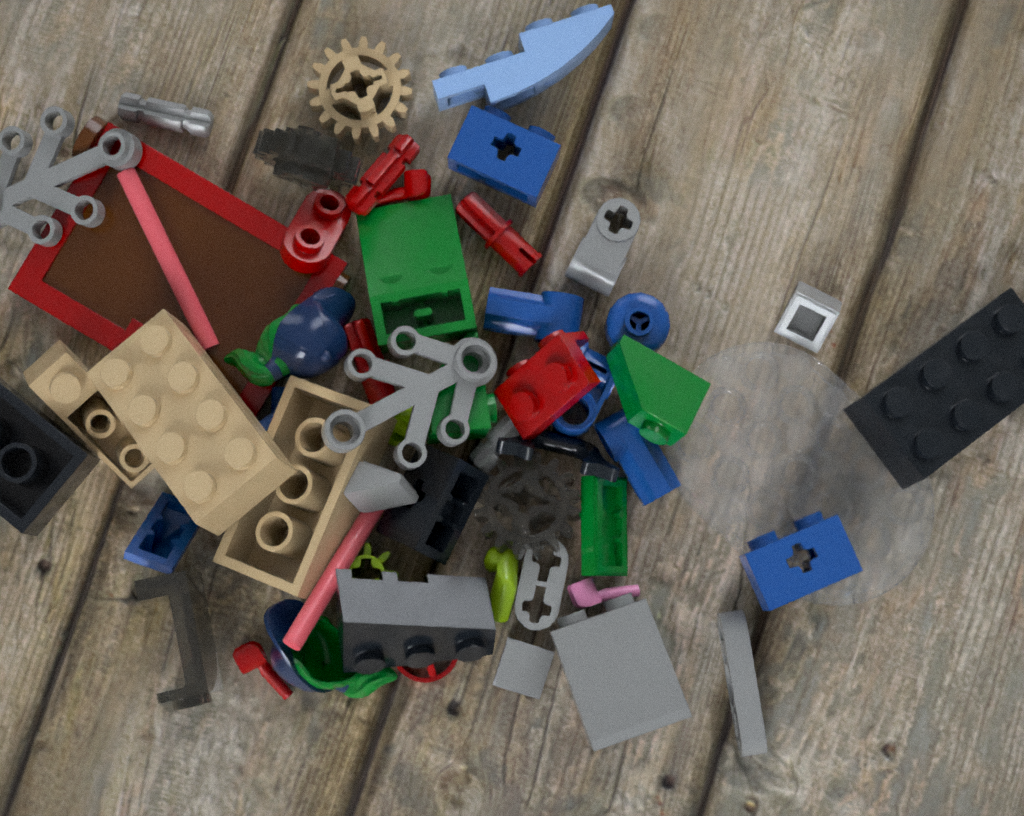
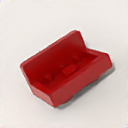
[494,330,601,440]

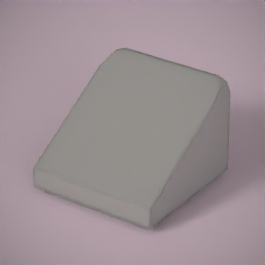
[774,281,842,353]
[344,461,419,513]
[492,637,555,700]

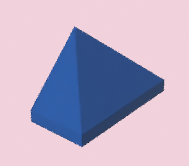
[124,492,200,575]

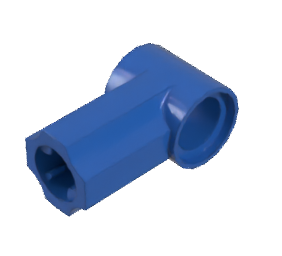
[483,287,585,343]
[594,408,681,506]

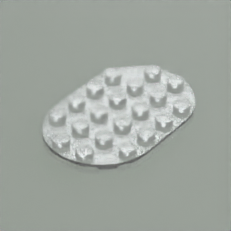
[665,342,934,606]

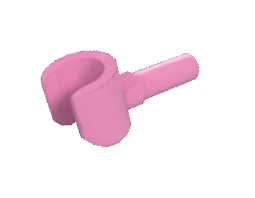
[567,577,640,609]

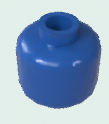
[604,292,670,353]

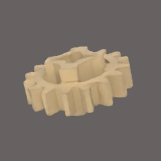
[307,36,413,145]

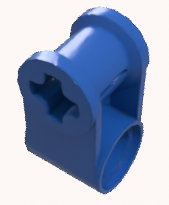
[552,342,615,438]

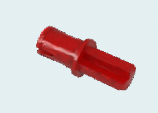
[455,192,542,278]
[343,318,396,405]

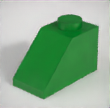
[606,334,711,446]

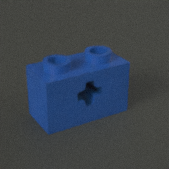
[447,105,561,208]
[739,511,863,611]

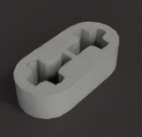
[514,537,569,630]

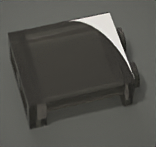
[134,570,224,711]

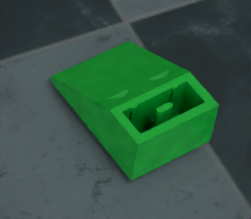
[356,194,477,354]

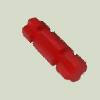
[345,134,420,216]

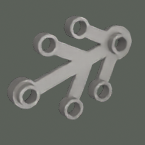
[0,106,143,247]
[321,326,497,471]

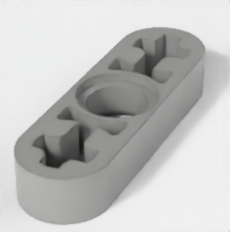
[717,609,767,757]

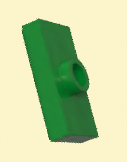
[581,476,628,576]

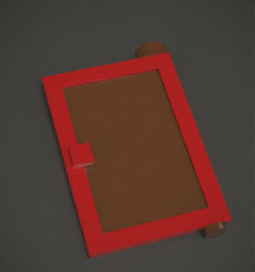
[8,116,352,418]

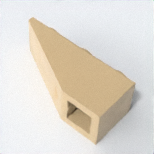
[23,340,155,489]

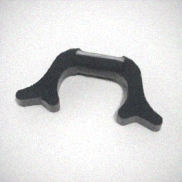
[495,430,620,482]

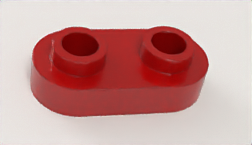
[280,188,351,274]

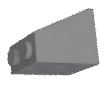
[550,593,692,751]

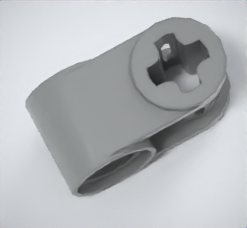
[565,198,641,297]

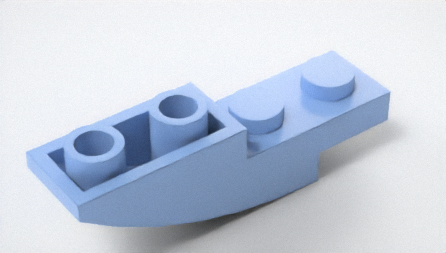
[432,4,614,112]

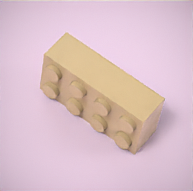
[86,309,297,536]
[213,375,397,600]

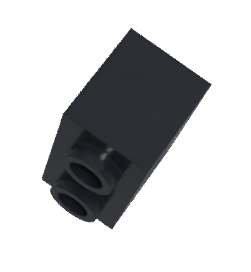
[376,444,489,565]

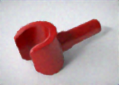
[374,169,431,208]
[233,641,293,700]

